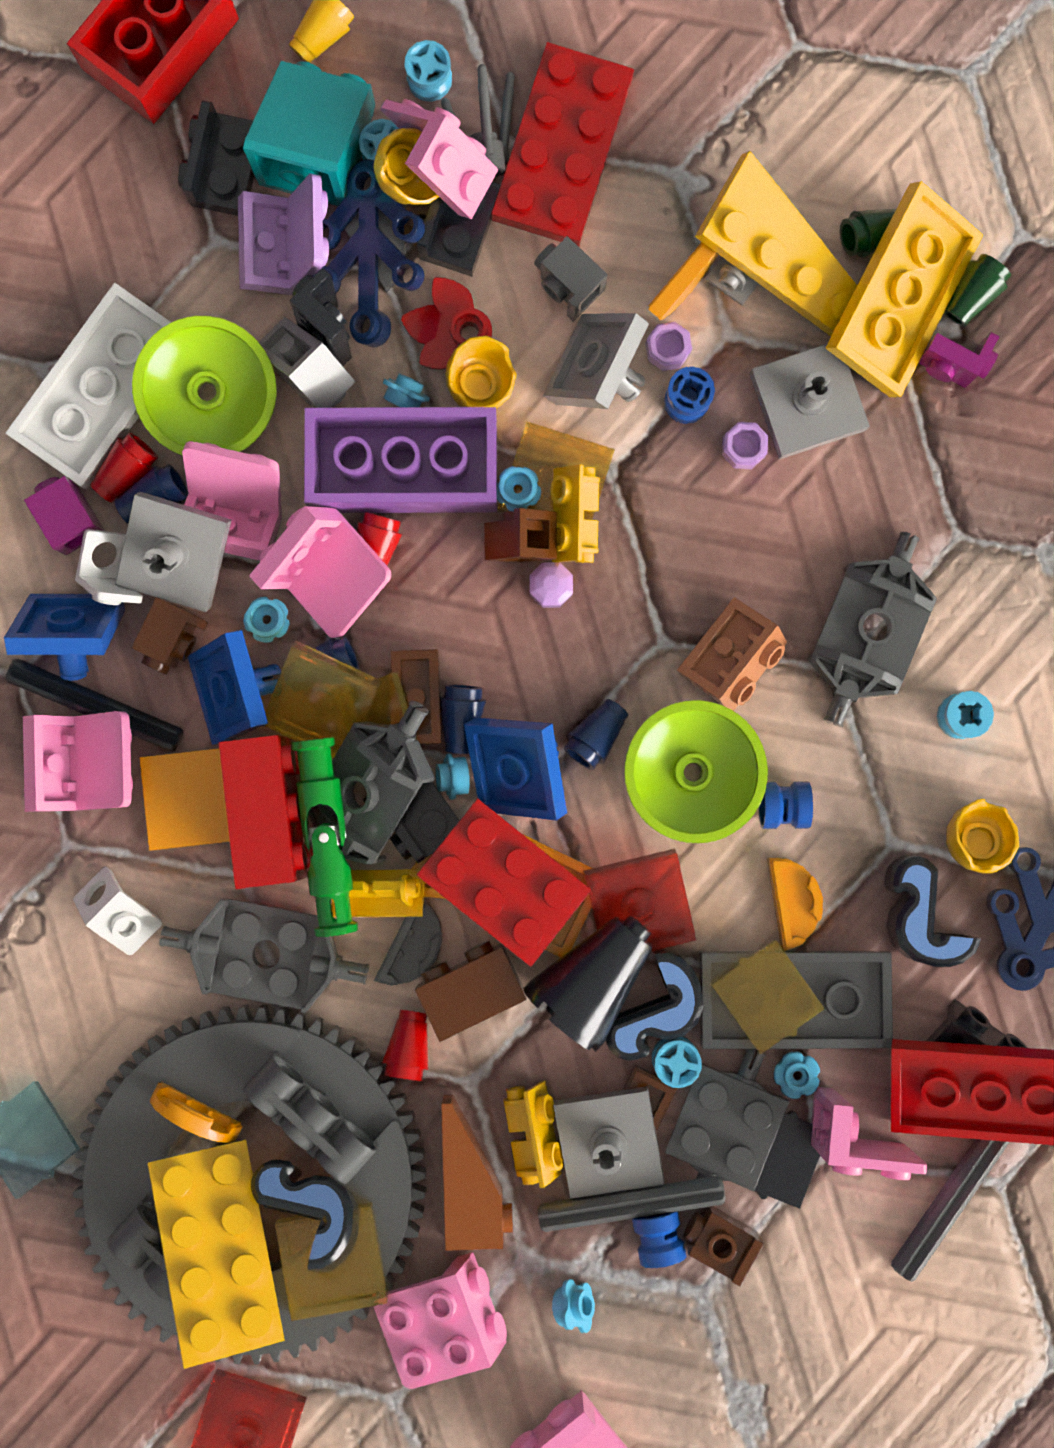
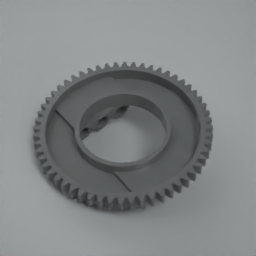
[73,1005,427,1364]

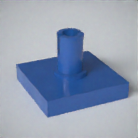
[4,594,125,681]
[188,630,284,745]
[464,718,567,821]

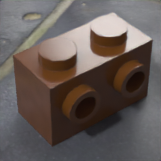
[415,941,527,1042]

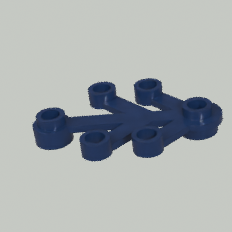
[314,159,425,348]
[986,847,1054,991]

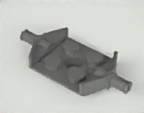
[807,532,937,727]
[308,701,435,864]
[159,898,369,1013]

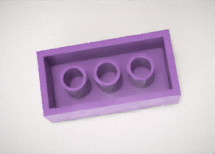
[304,407,497,513]

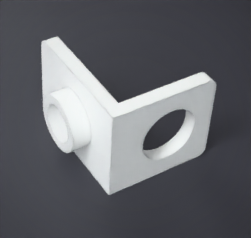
[75,529,143,605]
[73,866,162,955]

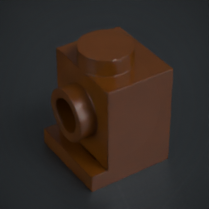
[484,508,557,563]
[131,597,208,675]
[683,1206,764,1287]

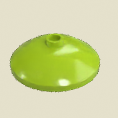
[132,316,277,456]
[624,700,768,843]

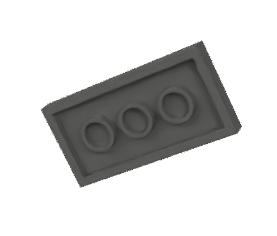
[700,951,893,1049]

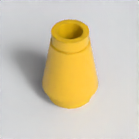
[288,0,354,63]

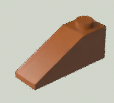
[441,1094,513,1251]

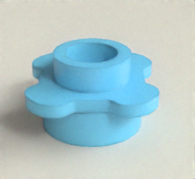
[383,374,430,407]
[552,1279,595,1333]

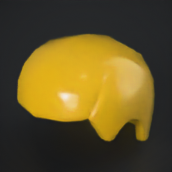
[374,128,439,205]
[445,336,517,409]
[946,799,1019,873]

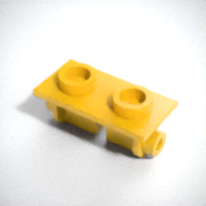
[550,464,600,563]
[332,869,425,917]
[503,1080,564,1188]

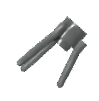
[441,64,515,177]

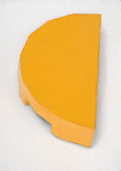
[648,242,719,320]
[767,857,823,951]
[149,1082,243,1143]

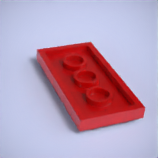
[492,42,634,247]
[891,1039,1054,1146]

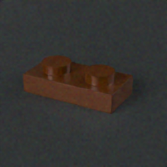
[391,649,442,745]

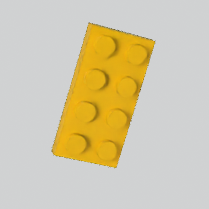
[825,181,983,397]
[147,1140,285,1369]

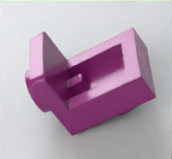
[919,332,999,388]

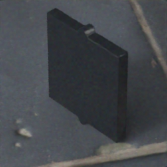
[755,1110,820,1209]

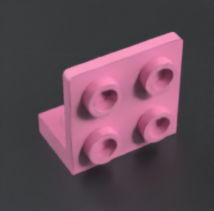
[811,1087,927,1180]

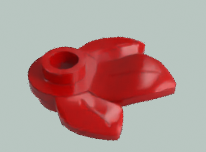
[401,277,493,370]

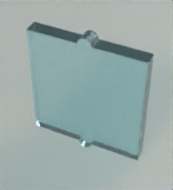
[0,1081,81,1199]

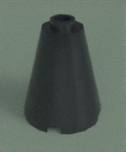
[523,915,653,1052]

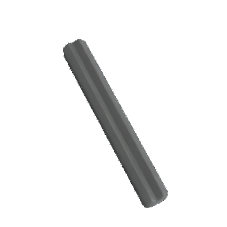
[891,1139,1010,1282]
[538,1176,726,1232]

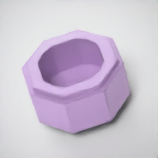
[645,322,692,371]
[722,422,768,469]
[530,562,573,608]

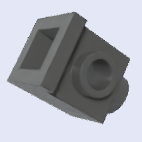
[534,236,608,322]

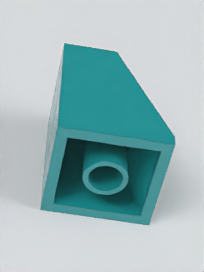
[243,61,376,206]

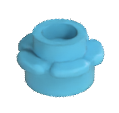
[497,466,541,511]
[243,597,290,643]
[435,753,470,800]
[773,1051,820,1099]

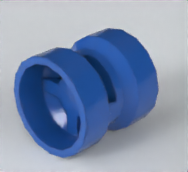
[664,366,715,424]
[758,781,813,829]
[632,1212,687,1268]

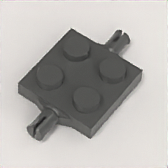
[665,1049,789,1192]

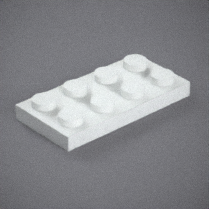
[6,283,171,490]

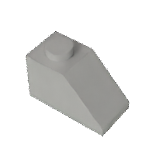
[259,317,356,408]

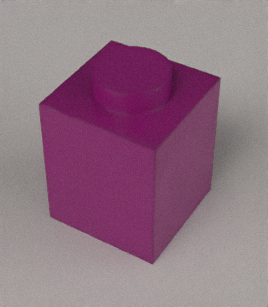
[24,476,105,556]

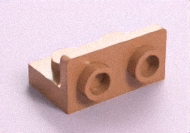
[677,597,787,711]

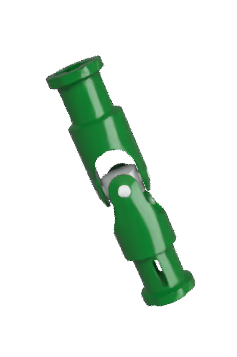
[291,737,358,937]

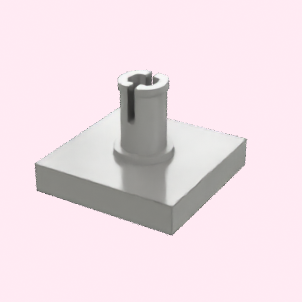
[543,313,649,409]
[749,344,870,460]
[115,492,232,612]
[553,1086,665,1199]

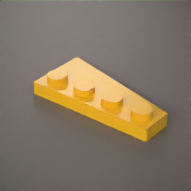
[695,151,857,336]

